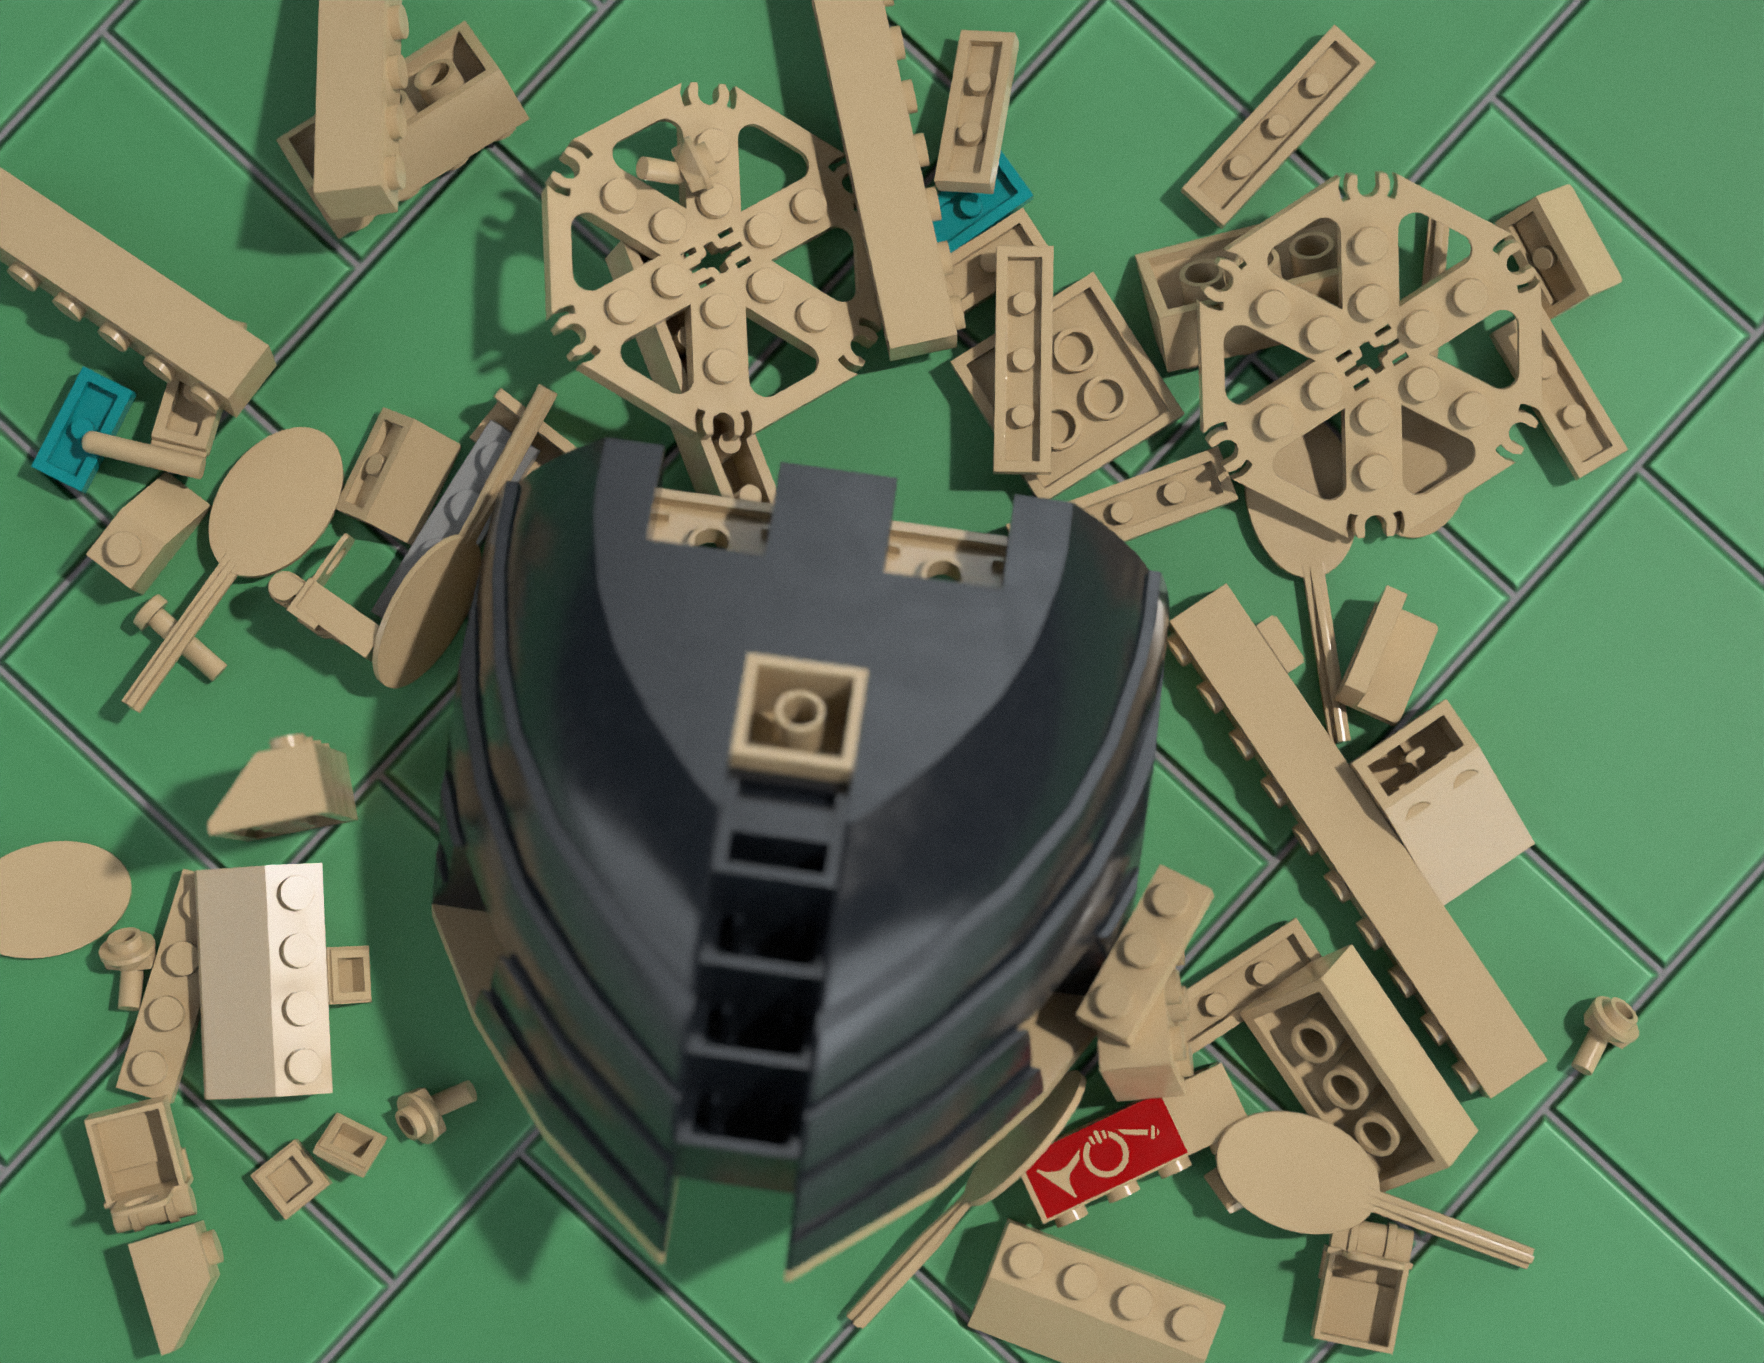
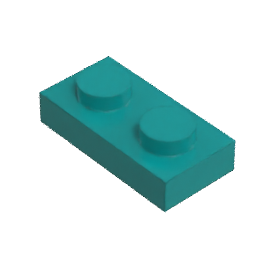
[933,151,1034,253]
[31,366,137,494]

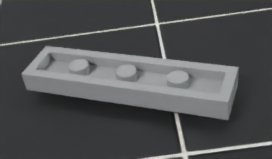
[371,420,541,618]

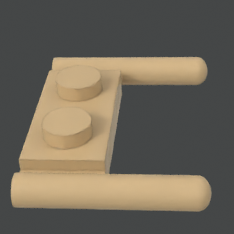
[82,319,247,479]

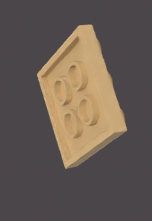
[950,272,1185,499]

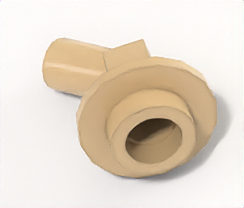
[636,136,719,193]
[98,927,156,1011]
[1571,996,1639,1076]
[395,1080,477,1144]

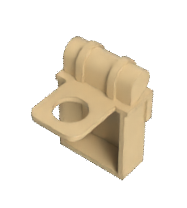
[268,533,379,662]
[84,1095,197,1233]
[1310,1221,1414,1354]

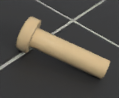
[133,594,228,682]

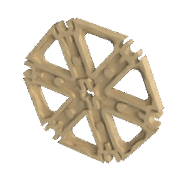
[541,82,882,441]
[1196,171,1542,538]

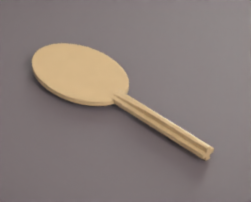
[1375,217,1474,538]
[372,384,558,689]
[1244,423,1355,744]
[121,427,344,714]
[0,841,132,958]
[846,1070,1086,1329]
[1216,1110,1535,1269]

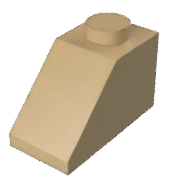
[86,472,212,595]
[128,1220,224,1356]

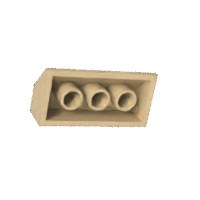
[276,21,529,239]
[1135,218,1339,372]
[207,734,358,842]
[194,863,333,1100]
[1240,944,1478,1192]
[967,1218,1226,1363]

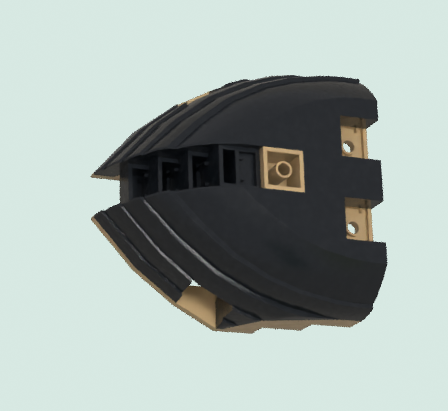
[432,437,1170,1282]

